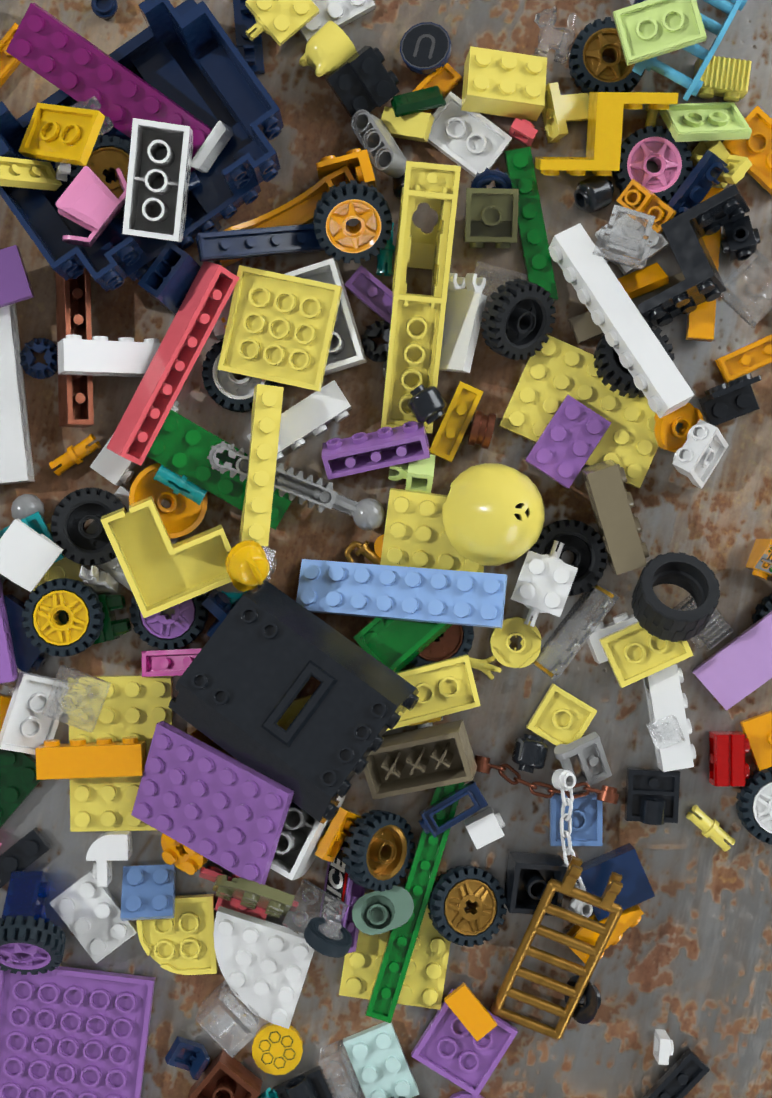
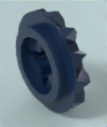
[471,167,512,189]
[20,338,58,379]

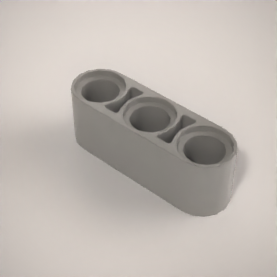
[351,109,407,178]

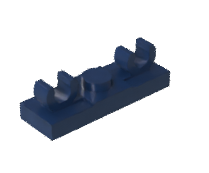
[233,0,265,74]
[668,150,729,219]

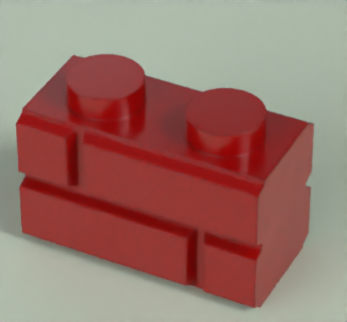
[709,731,750,787]

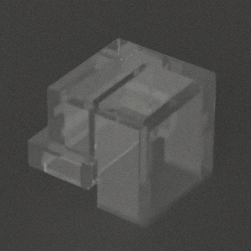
[593,204,655,269]

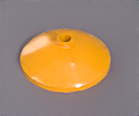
[128,463,208,539]

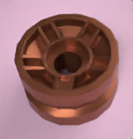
[467,410,496,449]

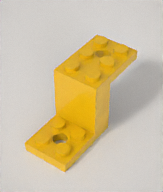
[534,92,679,176]

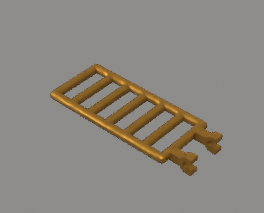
[490,856,623,1040]

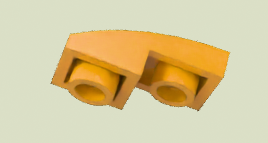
[616,179,677,234]

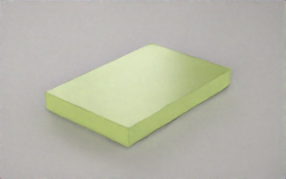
[613,0,707,66]
[659,102,752,142]

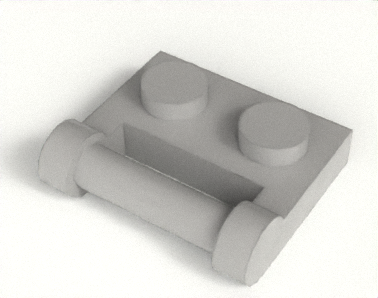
[554,732,612,793]

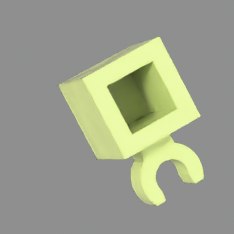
[388,454,436,493]

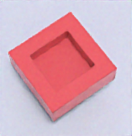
[508,118,538,147]

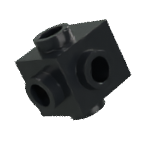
[720,215,760,261]

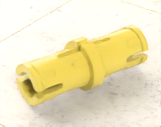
[686,805,735,852]

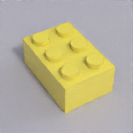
[461,46,547,121]

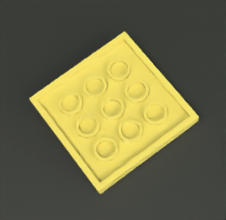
[218,265,343,392]
[380,488,484,573]
[339,892,451,1010]

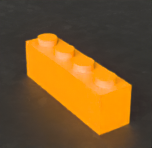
[35,736,146,780]

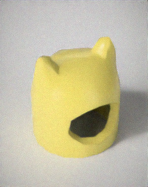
[299,20,357,77]

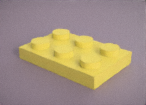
[599,607,694,688]

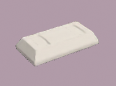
[191,121,233,173]

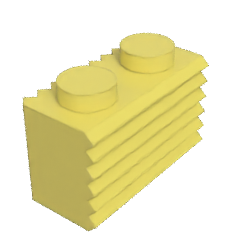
[693,55,752,102]

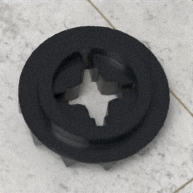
[361,321,390,362]

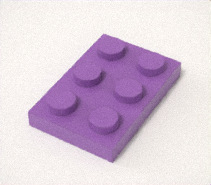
[524,395,611,489]

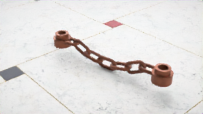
[475,755,619,805]

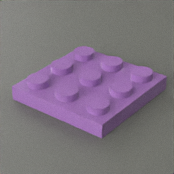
[411,988,518,1097]

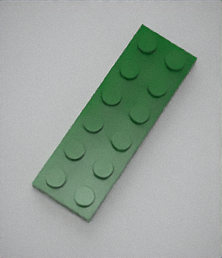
[147,410,292,530]

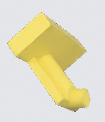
[542,82,589,143]

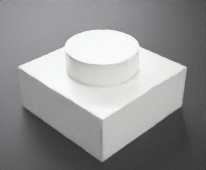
[653,1029,674,1065]

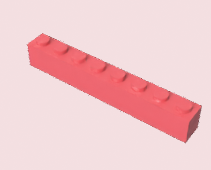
[106,261,239,466]

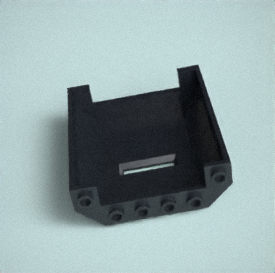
[168,580,419,824]

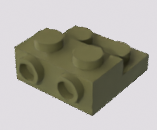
[464,188,519,249]

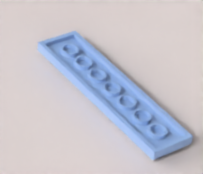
[296,559,507,629]

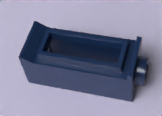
[418,780,488,838]

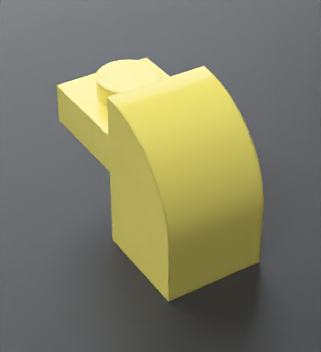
[690,140,753,188]

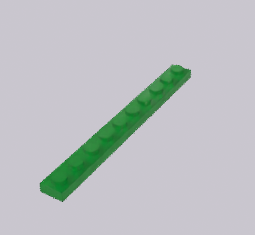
[365,782,465,1023]

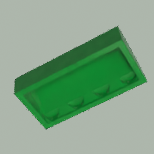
[353,618,453,673]

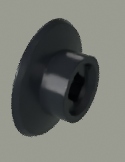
[565,975,601,1024]

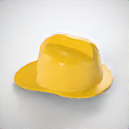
[225,540,270,592]

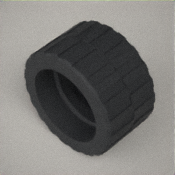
[631,552,720,642]

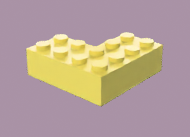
[101,496,232,618]

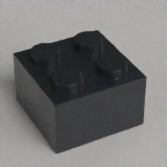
[504,851,567,916]

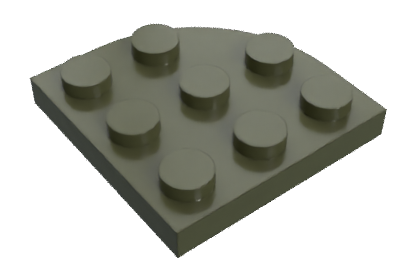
[212,875,295,918]

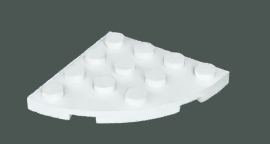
[213,906,314,1029]

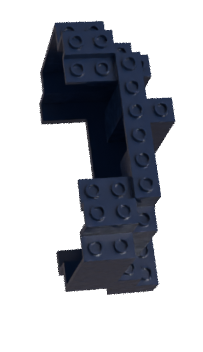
[0,0,284,291]

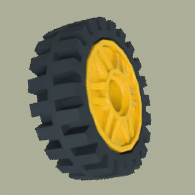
[22,578,105,657]

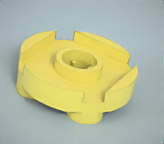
[489,616,541,668]

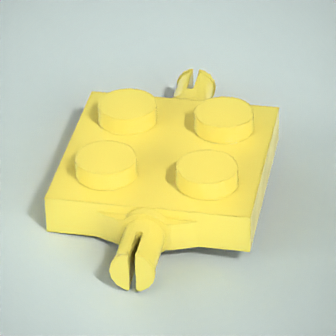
[245,0,319,46]

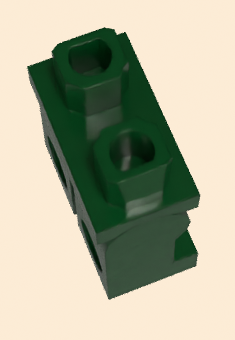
[58,593,132,644]

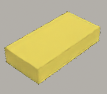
[381,107,434,142]

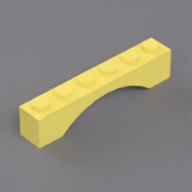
[239,384,284,547]

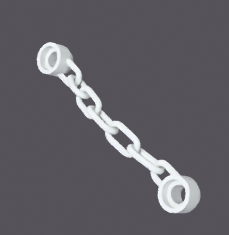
[552,769,593,918]

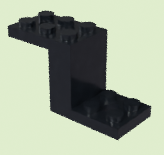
[637,184,750,328]

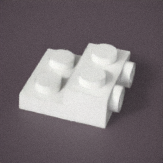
[672,419,729,489]

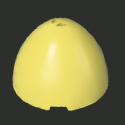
[442,463,545,566]

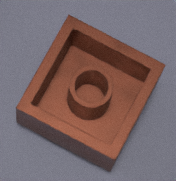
[187,1049,263,1098]

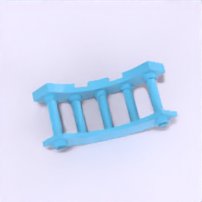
[632,0,747,101]

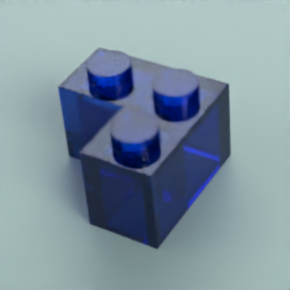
[2,871,50,923]

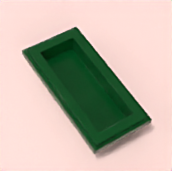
[391,86,446,117]

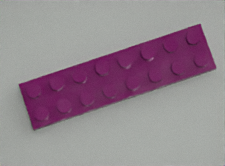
[6,3,213,172]

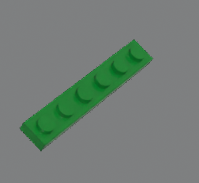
[504,147,558,301]

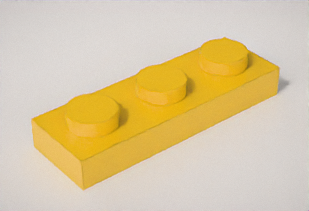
[429,381,483,463]

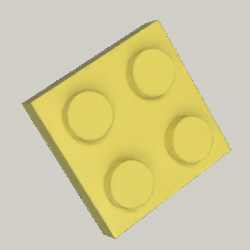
[526,683,597,746]

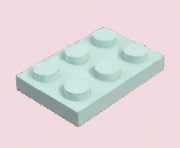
[343,1022,419,1098]

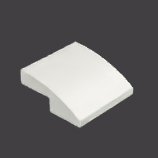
[0,518,64,592]

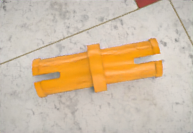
[49,434,101,476]

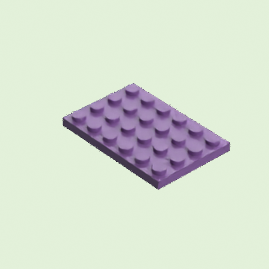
[131,721,294,885]

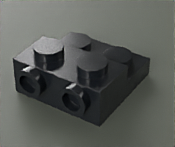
[325,46,400,119]

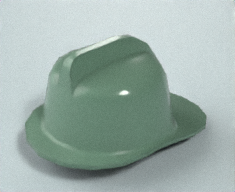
[352,885,414,935]

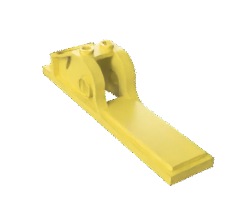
[381,161,461,434]

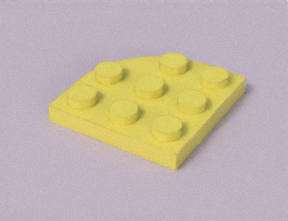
[136,894,218,975]

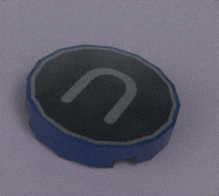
[400,22,452,74]

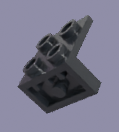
[698,373,762,426]

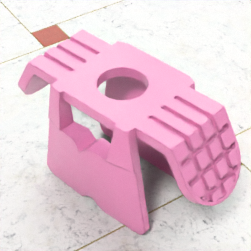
[56,166,127,247]

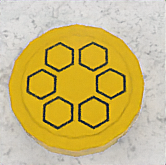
[252,1022,303,1075]

